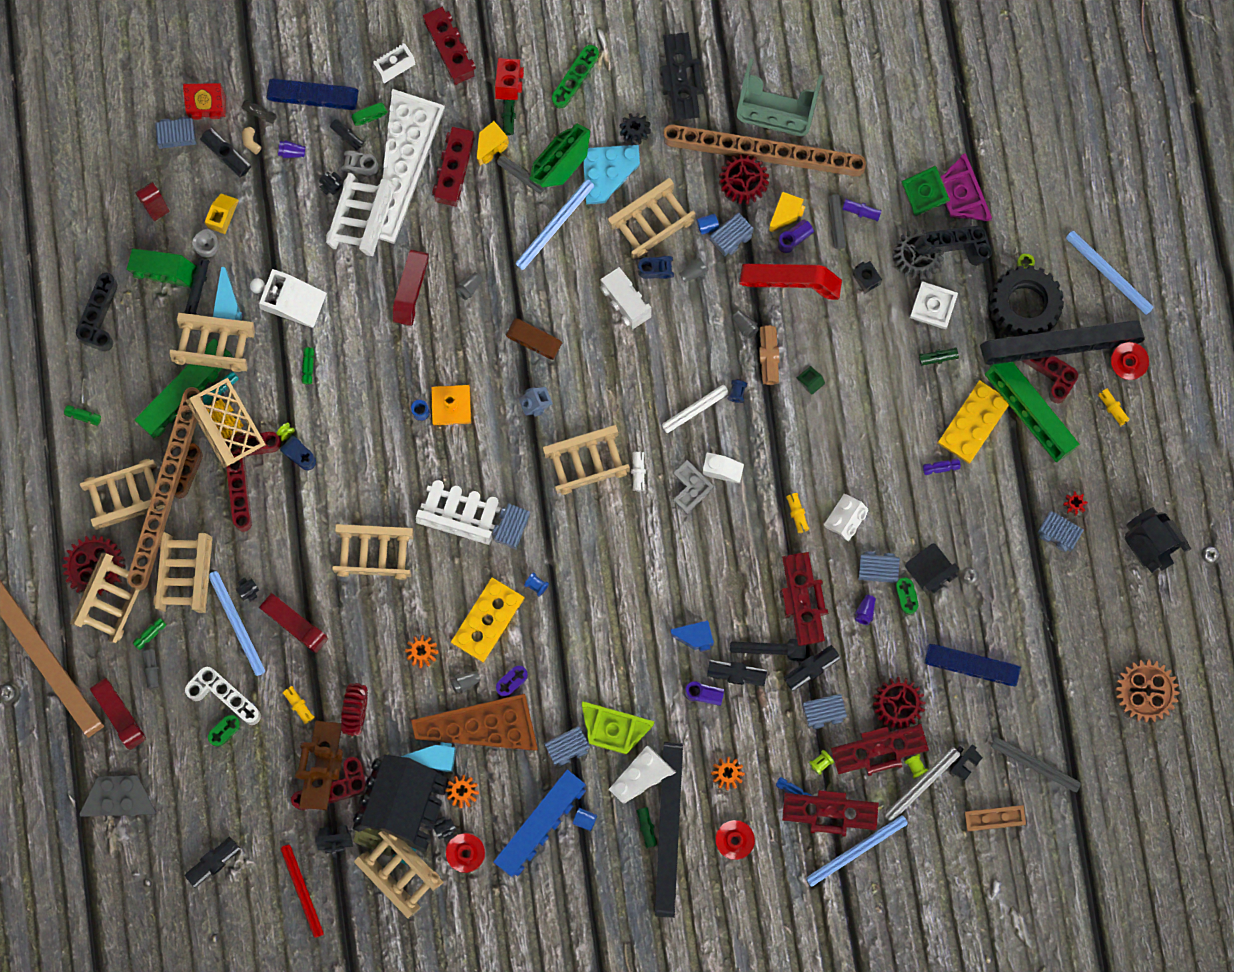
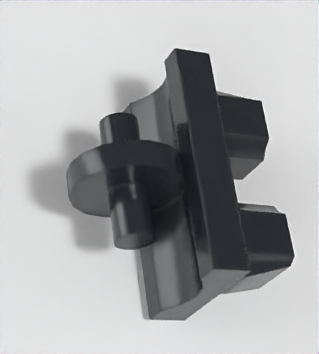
[949,744,983,781]
[315,825,353,859]

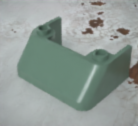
[737,58,823,136]

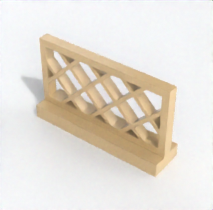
[186,378,266,468]

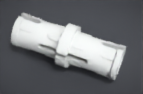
[631,452,646,492]

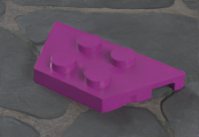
[941,153,992,221]

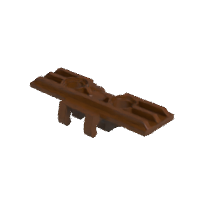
[295,721,343,810]

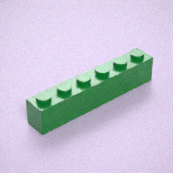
[135,338,233,439]
[984,362,1080,463]

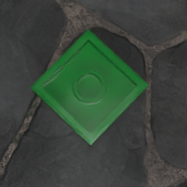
[901,166,950,216]

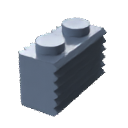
[155,116,197,149]
[710,212,753,256]
[492,504,530,550]
[1037,510,1084,552]
[858,551,900,583]
[802,694,847,729]
[544,726,590,767]

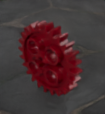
[62,535,126,597]

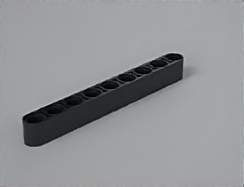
[980,320,1145,365]
[655,742,683,918]

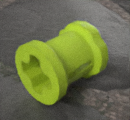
[808,750,834,776]
[904,754,928,779]

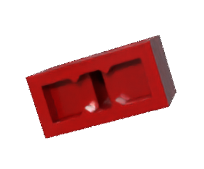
[495,58,524,100]

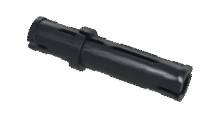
[184,258,210,315]

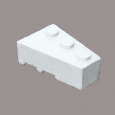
[600,267,651,330]

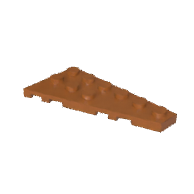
[411,694,538,751]

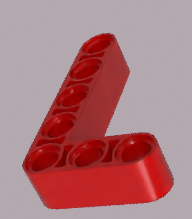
[739,264,842,300]

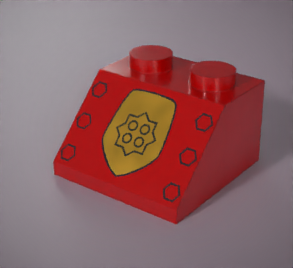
[183,83,226,120]

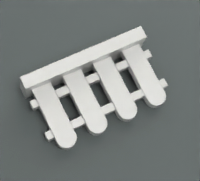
[416,480,501,545]

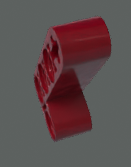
[135,182,170,222]
[393,250,429,326]
[1022,356,1078,404]
[259,593,328,654]
[90,678,147,750]
[291,757,366,810]

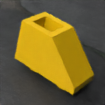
[477,121,509,166]
[205,194,239,234]

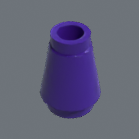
[278,140,306,158]
[854,595,876,625]

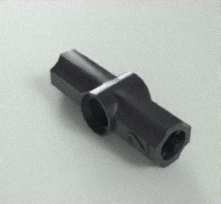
[200,128,251,178]
[783,645,841,691]
[707,660,767,687]
[184,836,241,888]

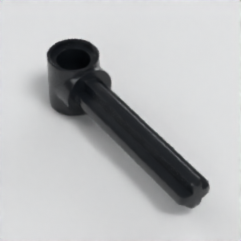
[730,639,806,661]

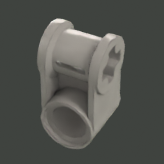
[341,150,379,176]

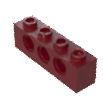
[423,6,476,85]
[432,127,475,207]

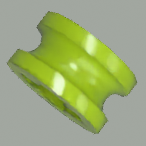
[1017,253,1035,268]
[276,423,295,441]

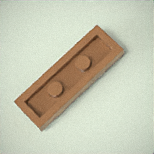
[964,805,1026,832]

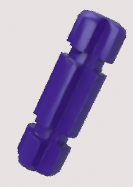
[923,458,961,475]

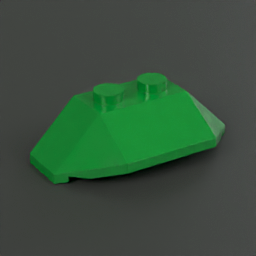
[529,123,591,188]

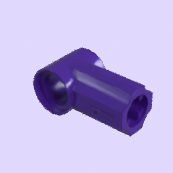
[778,219,814,253]
[685,681,724,706]

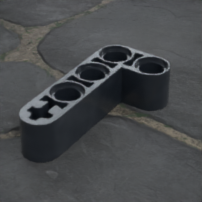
[915,226,992,266]
[76,272,118,352]

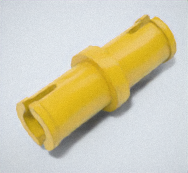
[1098,388,1130,426]
[786,493,809,533]
[283,686,315,724]

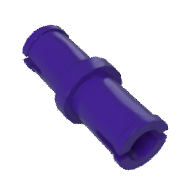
[842,199,882,222]

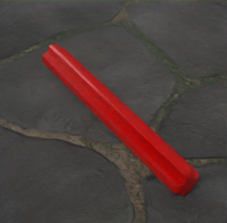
[280,844,324,938]

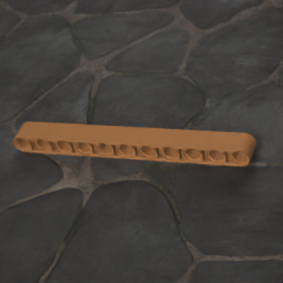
[663,125,866,177]
[128,387,203,590]
[0,580,104,738]

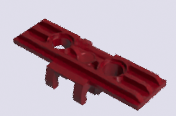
[780,552,829,646]
[831,724,929,776]
[782,790,879,837]

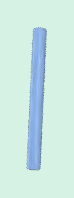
[515,179,594,270]
[1066,231,1153,315]
[209,571,265,676]
[806,815,908,886]

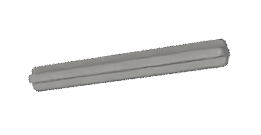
[885,747,960,821]

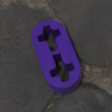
[496,666,528,697]

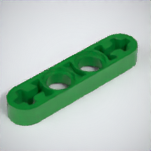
[552,45,599,109]

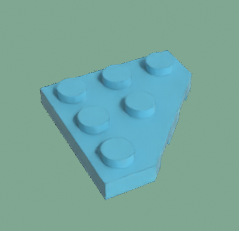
[583,145,640,204]

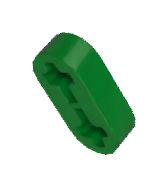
[351,103,387,126]
[896,578,919,615]
[208,715,241,747]

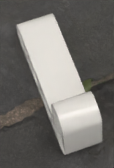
[185,667,261,725]

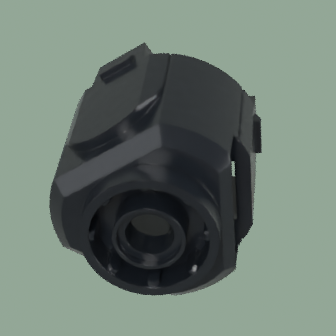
[1125,507,1191,573]

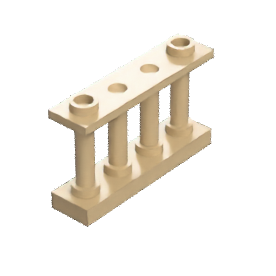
[608,178,696,260]
[170,313,255,372]
[543,425,630,495]
[80,459,165,530]
[332,524,414,580]
[154,532,212,613]
[70,553,142,643]
[354,831,444,918]

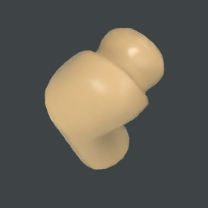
[242,127,262,154]

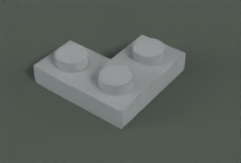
[673,460,714,514]

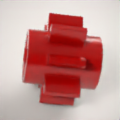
[1063,491,1088,516]

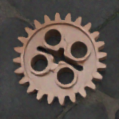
[1115,660,1180,723]

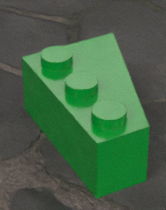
[126,248,196,288]

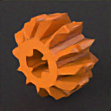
[405,635,438,668]
[711,757,745,791]
[445,775,479,809]

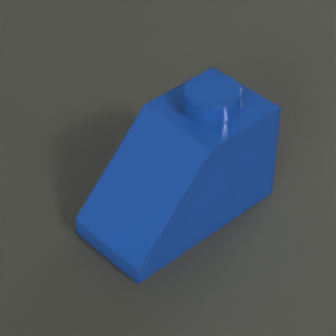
[670,620,714,652]

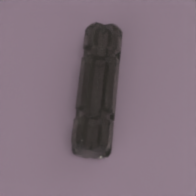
[241,99,277,124]

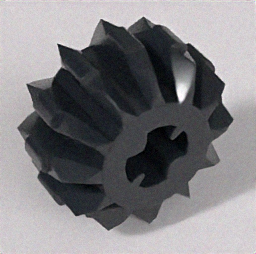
[619,113,651,145]

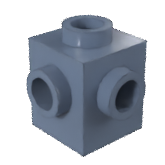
[518,387,553,416]

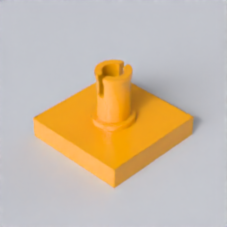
[431,385,471,425]

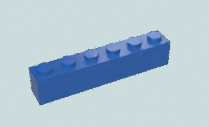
[493,770,586,878]

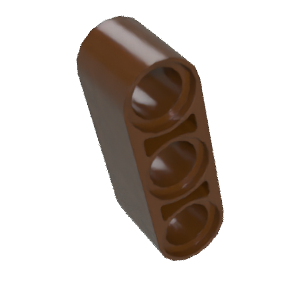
[505,318,563,360]
[168,443,203,499]

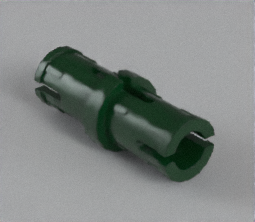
[501,99,516,136]
[919,347,959,366]
[636,807,658,849]

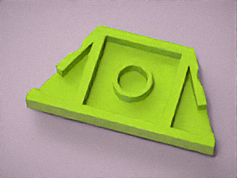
[582,701,655,755]

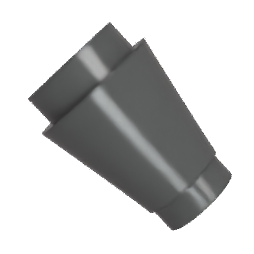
[679,258,708,283]
[455,272,483,300]
[732,310,759,339]
[450,670,481,694]

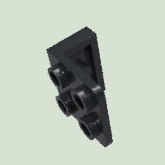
[905,543,960,595]

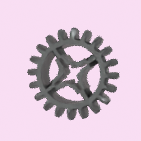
[893,229,944,280]

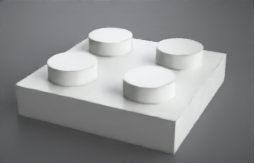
[910,281,958,329]

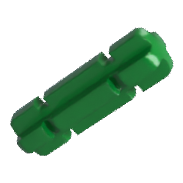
[302,347,314,385]
[64,405,101,426]
[133,618,166,650]

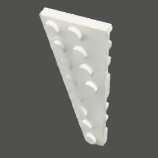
[379,89,445,244]

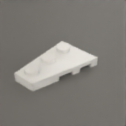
[609,746,676,803]

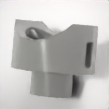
[192,229,219,257]

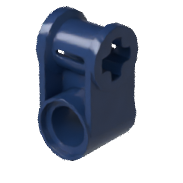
[638,256,674,279]
[280,435,316,471]

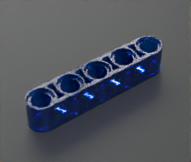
[266,79,359,110]
[924,644,1021,687]

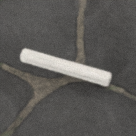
[662,385,729,433]

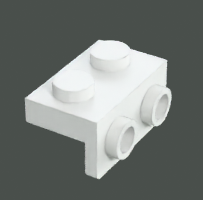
[824,494,868,541]

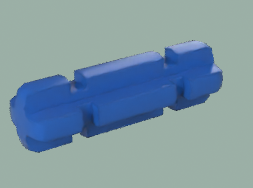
[776,777,812,796]

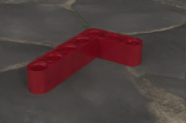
[226,432,281,532]

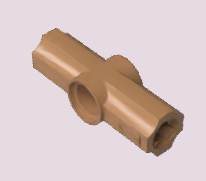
[759,325,779,385]

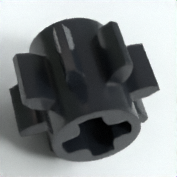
[319,172,342,195]
[236,577,259,602]
[434,816,457,841]

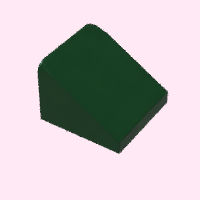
[796,366,825,395]

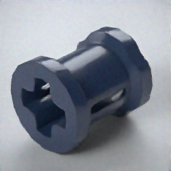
[727,380,748,403]

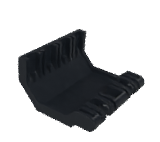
[352,754,450,852]

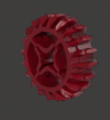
[719,154,769,205]
[872,677,926,730]
[341,683,368,736]

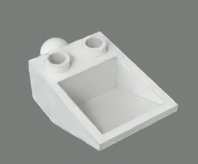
[250,269,327,328]

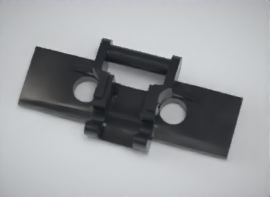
[660,32,705,121]

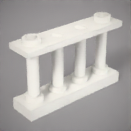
[326,173,395,256]

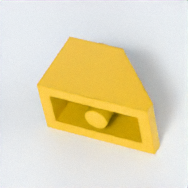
[769,192,806,232]

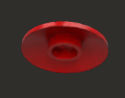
[1111,342,1149,380]
[716,820,755,860]
[446,833,485,873]

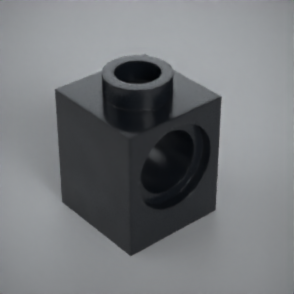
[853,261,882,294]

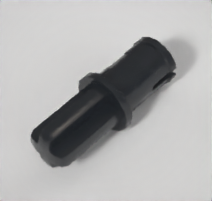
[330,119,364,151]

